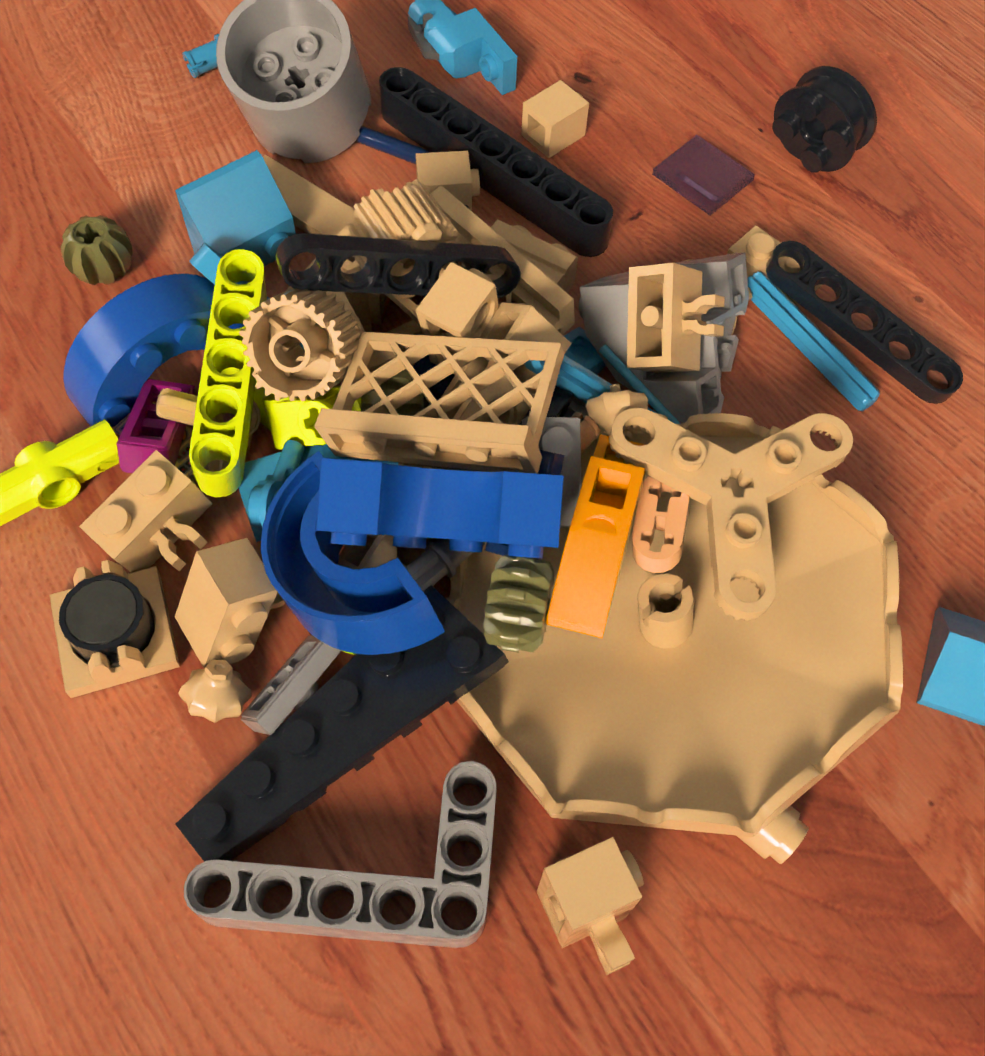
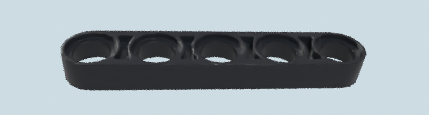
[276,233,521,298]
[766,241,963,404]

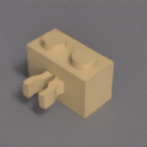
[627,263,725,373]
[79,450,212,573]
[175,538,285,668]
[537,837,644,975]

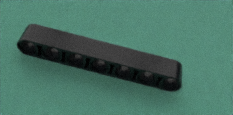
[379,67,613,257]

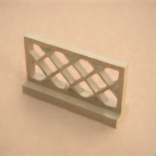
[386,185,575,335]
[314,332,565,474]

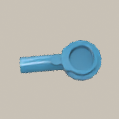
[248,440,304,528]

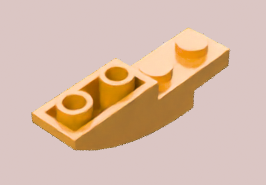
[546,434,647,639]

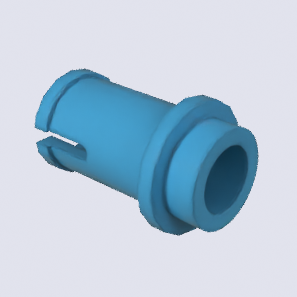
[182,34,219,78]

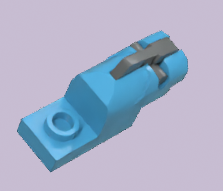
[408,0,518,95]

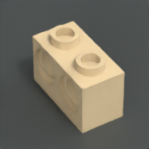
[416,262,499,375]

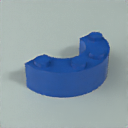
[63,274,244,427]
[261,451,445,655]
[316,458,564,558]

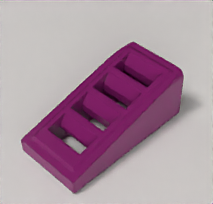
[117,379,195,473]

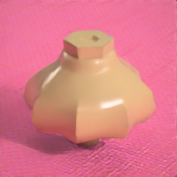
[585,384,648,440]
[178,659,252,723]

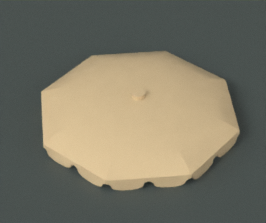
[446,413,903,837]

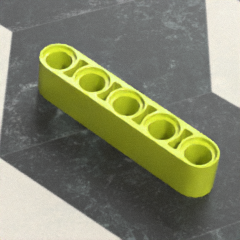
[189,249,267,498]

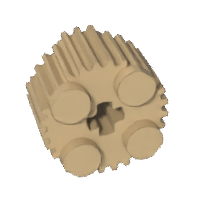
[347,179,458,299]
[239,288,363,401]

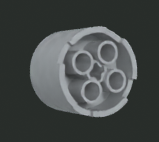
[216,0,371,163]

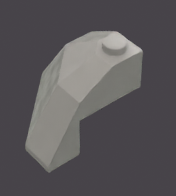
[579,252,749,423]

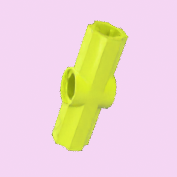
[0,419,119,526]

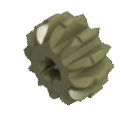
[483,555,555,653]

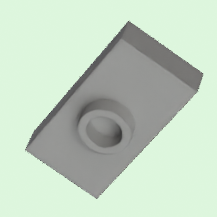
[240,635,341,735]

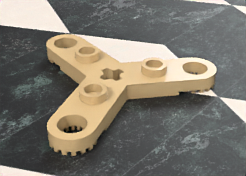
[609,408,853,621]

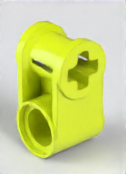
[262,385,361,450]

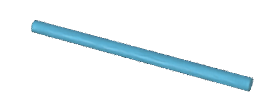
[599,344,681,424]

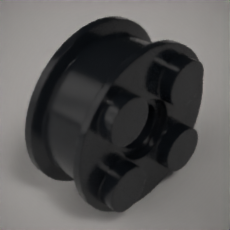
[772,66,877,173]

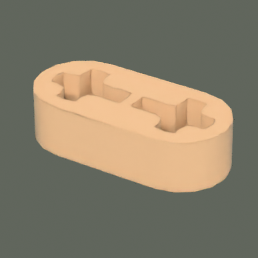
[632,476,690,573]

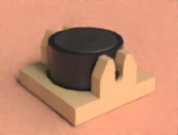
[49,560,180,698]

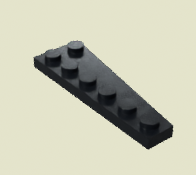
[175,585,509,862]

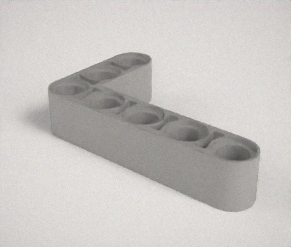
[184,761,497,948]

